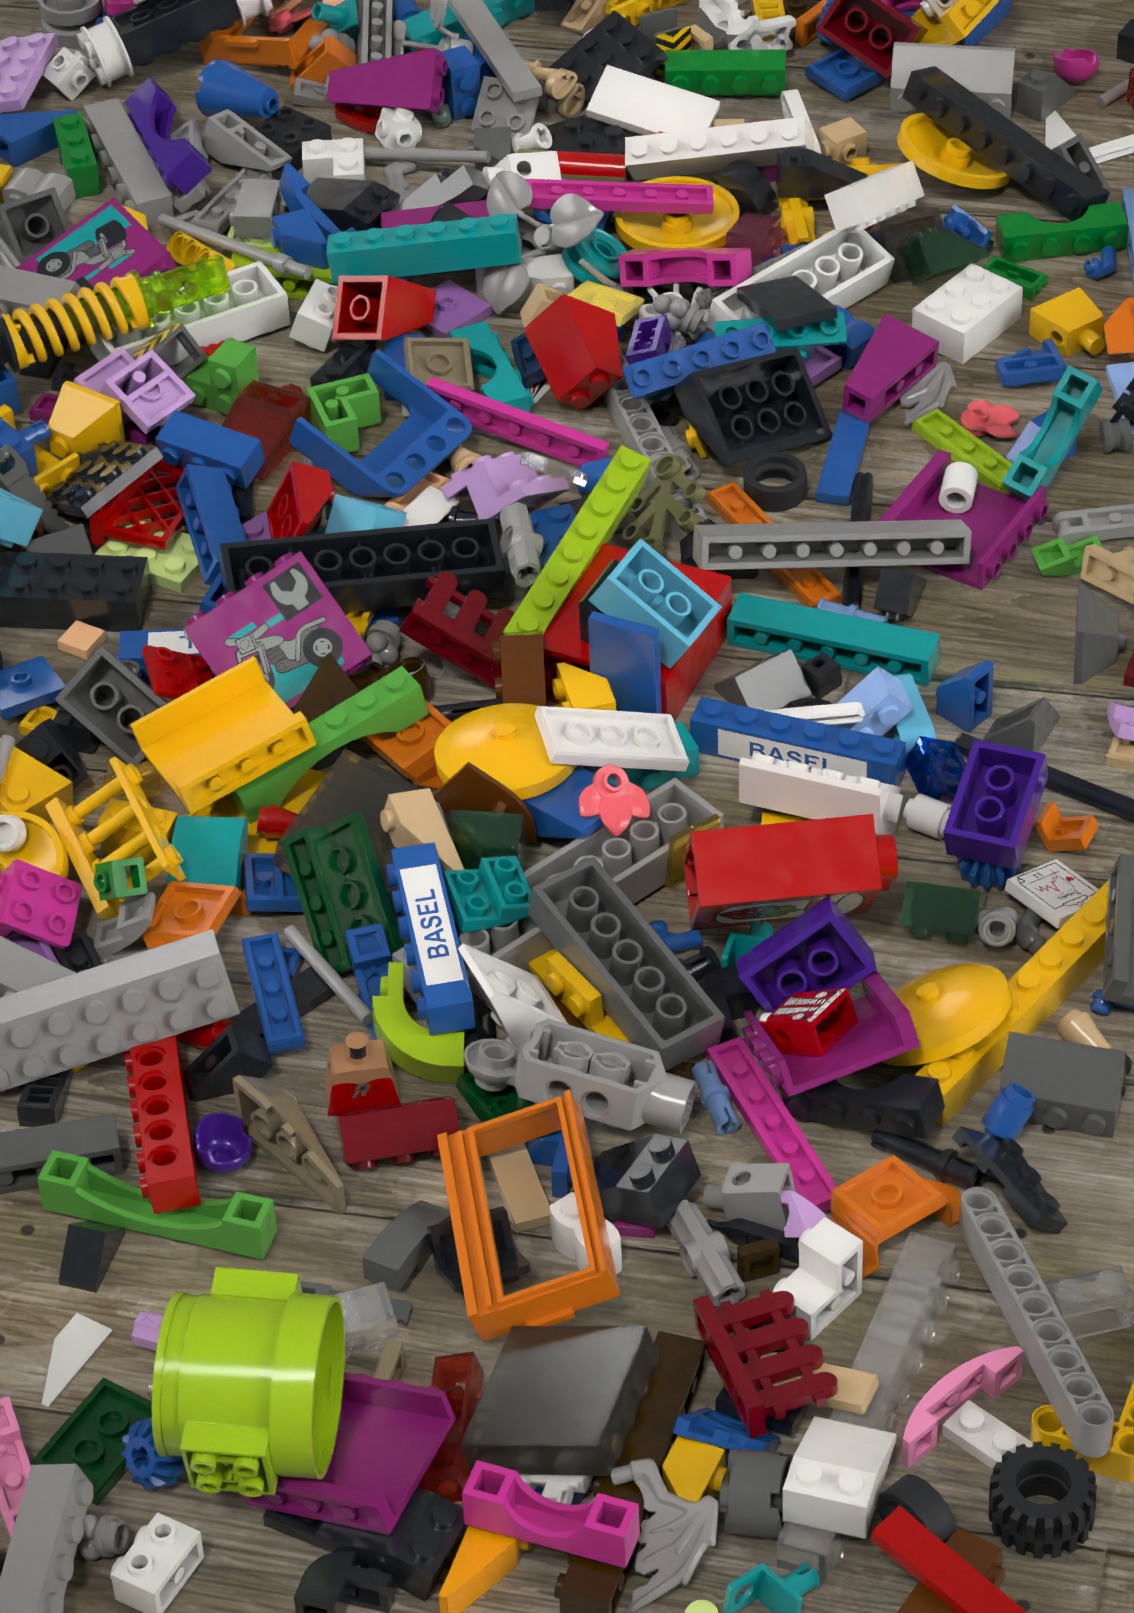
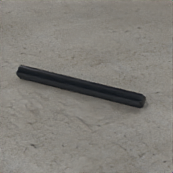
[841,471,873,610]
[954,733,1134,822]

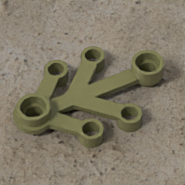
[622,453,706,559]

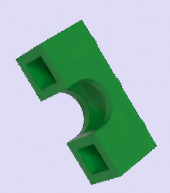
[52,113,101,199]

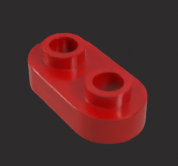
[334,105,382,134]

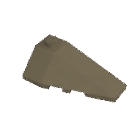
[233,1075,346,1215]

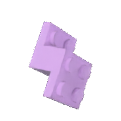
[73,347,196,434]
[441,451,570,521]

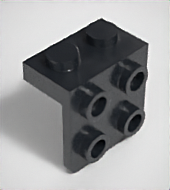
[427,1206,531,1294]

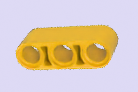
[166,231,235,279]

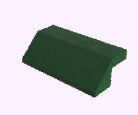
[281,812,404,976]

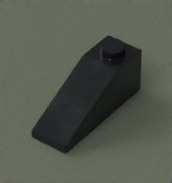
[775,147,868,198]

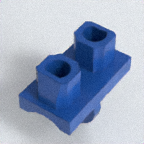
[935,203,994,259]

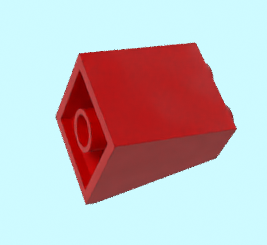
[332,275,437,341]
[524,294,623,410]

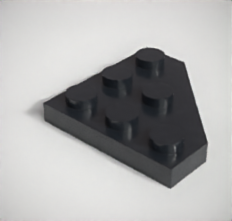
[539,114,632,154]

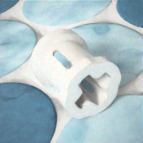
[511,123,552,154]

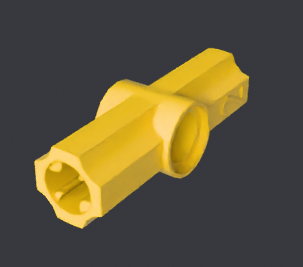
[778,198,816,245]

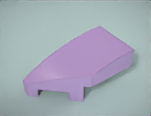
[1107,700,1134,741]
[780,1191,830,1238]

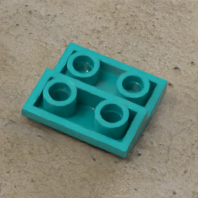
[168,816,248,891]
[443,856,531,932]

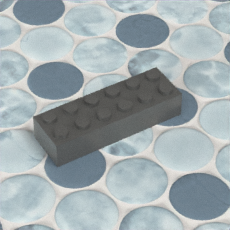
[528,857,725,1071]

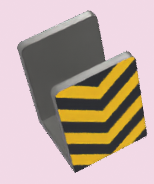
[640,7,691,79]
[130,323,207,379]

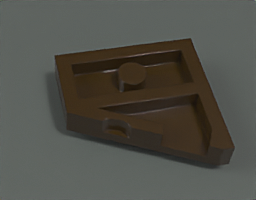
[292,652,360,723]

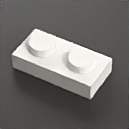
[942,1400,1033,1469]

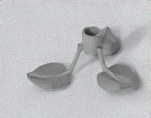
[391,0,473,57]
[483,171,604,315]

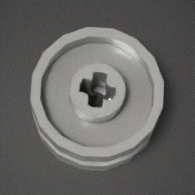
[38,0,103,48]

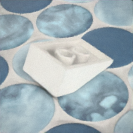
[458,944,569,1050]
[783,1416,896,1539]

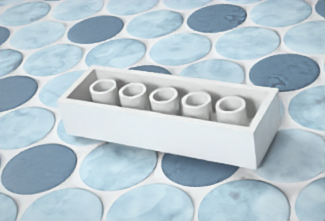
[706,228,895,332]
[90,261,290,366]

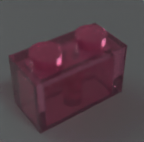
[726,212,785,266]

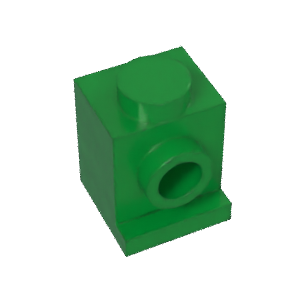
[93,857,148,901]

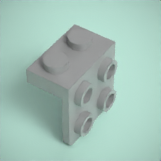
[471,76,548,140]

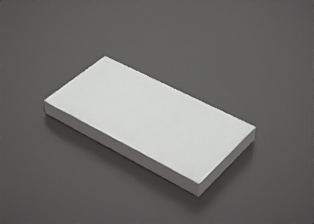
[586,65,720,135]
[534,706,689,772]

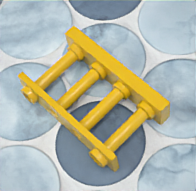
[45,756,186,920]

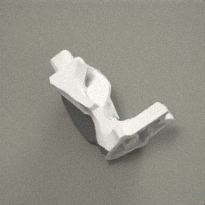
[699,0,796,51]

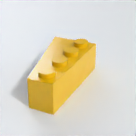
[0,738,73,823]

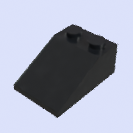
[284,177,400,232]
[572,1134,701,1228]
[313,1488,467,1602]

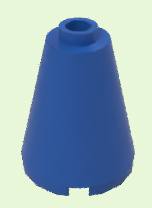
[195,59,279,119]

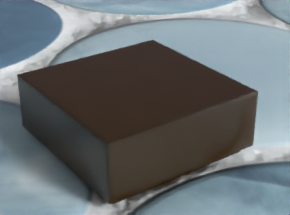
[737,1236,780,1282]

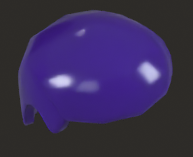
[193,1112,252,1174]

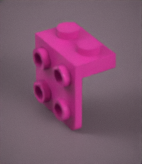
[0,859,82,949]

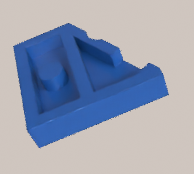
[995,338,1067,388]
[243,853,303,912]
[673,1407,780,1452]

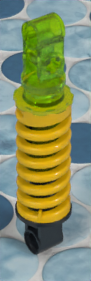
[0,255,231,373]

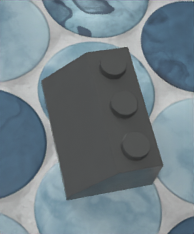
[55,646,169,768]
[999,1032,1126,1138]

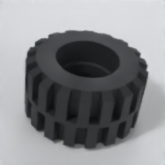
[988,1442,1097,1559]

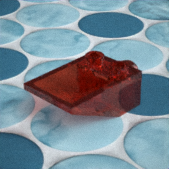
[222,380,311,481]

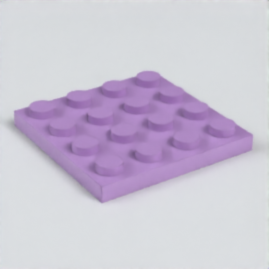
[0,33,59,113]

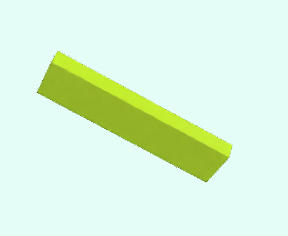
[912,408,1013,493]

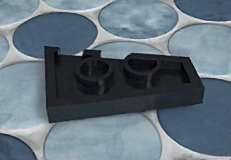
[951,1127,1068,1234]

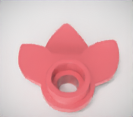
[267,1,318,34]
[960,400,1020,438]
[579,765,650,837]

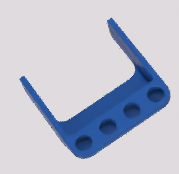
[289,349,472,497]

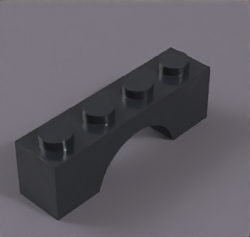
[779,1073,945,1139]

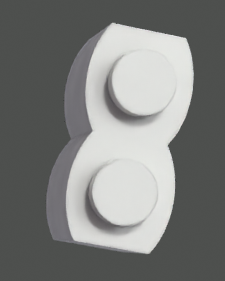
[549,1192,622,1274]

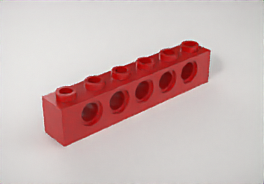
[124,1035,201,1214]

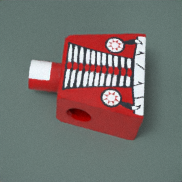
[759,988,859,1057]

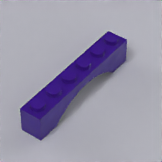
[124,77,213,195]

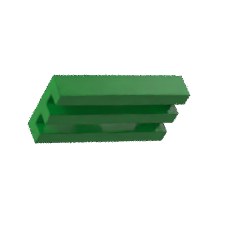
[982,255,1049,301]

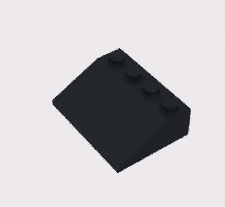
[673,347,833,466]

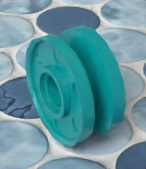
[562,227,627,286]

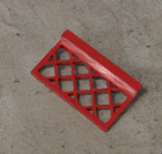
[90,459,186,550]

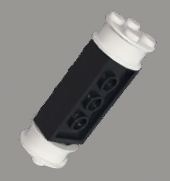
[76,0,273,88]

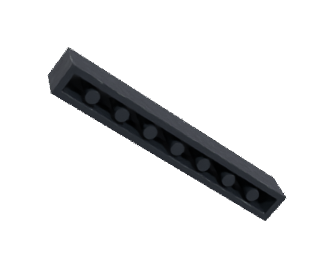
[902,66,1110,222]

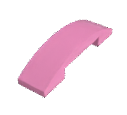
[902,1346,1024,1469]
[0,1396,31,1540]

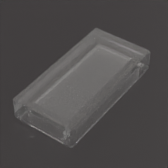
[519,452,588,487]

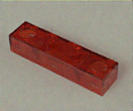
[417,1351,484,1502]

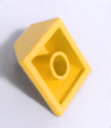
[48,381,125,458]

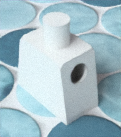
[482,151,561,186]

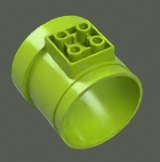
[152,1267,345,1497]

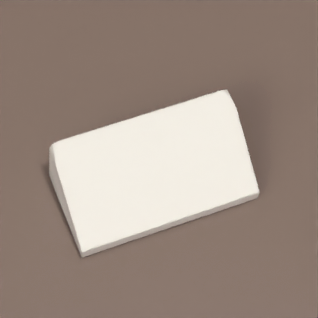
[403,485,460,526]

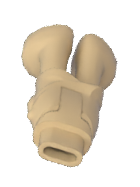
[522,58,585,118]

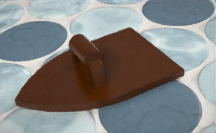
[433,761,538,842]

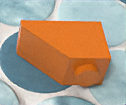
[289,34,356,90]

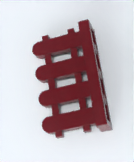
[399,572,515,690]
[693,1289,838,1439]

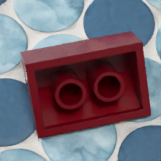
[816,0,928,79]
[335,1095,460,1170]

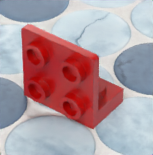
[142,645,213,700]

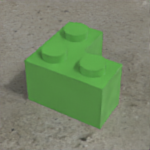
[183,338,261,419]
[306,373,381,453]

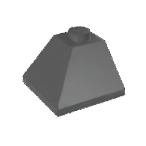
[0,187,70,263]
[1073,585,1125,684]

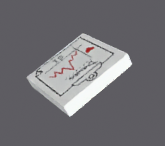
[1004,859,1099,929]

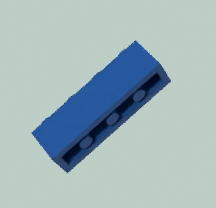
[175,464,247,585]

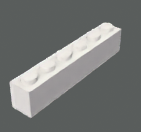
[625,116,814,181]
[824,160,925,234]

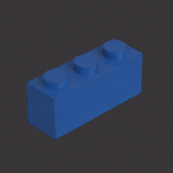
[155,410,266,489]

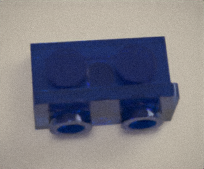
[906,736,966,800]

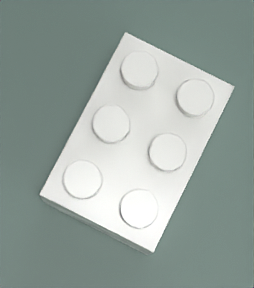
[912,263,1023,364]

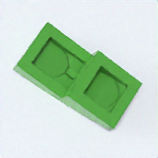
[1030,535,1103,576]

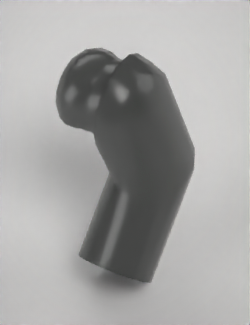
[1014,908,1046,954]

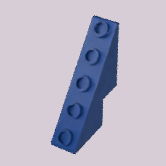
[0,110,77,168]
[622,322,777,401]

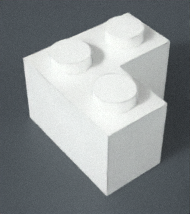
[302,137,366,184]
[772,1217,863,1341]

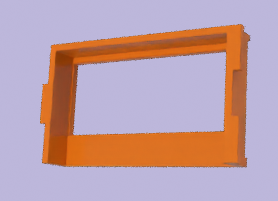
[198,0,345,69]
[437,1090,620,1342]

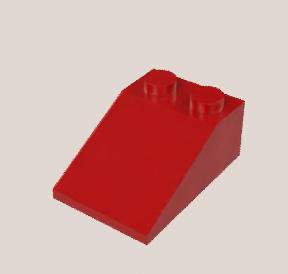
[267,461,335,539]

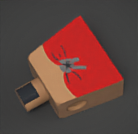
[324,1032,400,1116]

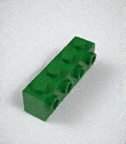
[665,49,786,97]

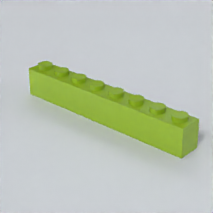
[503,445,652,634]

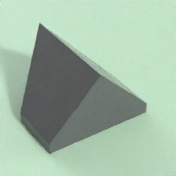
[18,523,93,555]
[983,697,1060,752]

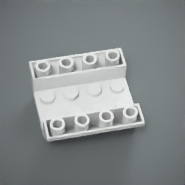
[739,753,910,835]

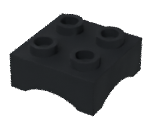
[254,106,332,171]

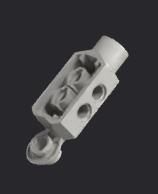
[464,1019,697,1134]

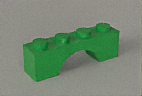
[995,202,1128,262]

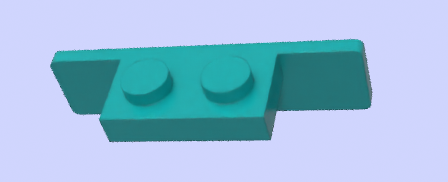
[714,311,847,362]

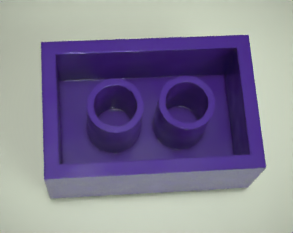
[943,739,1048,870]
[736,896,877,1013]

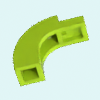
[372,962,464,1083]

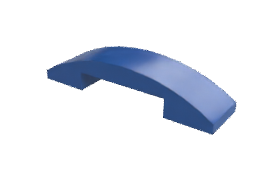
[279,163,357,241]
[345,923,394,1063]

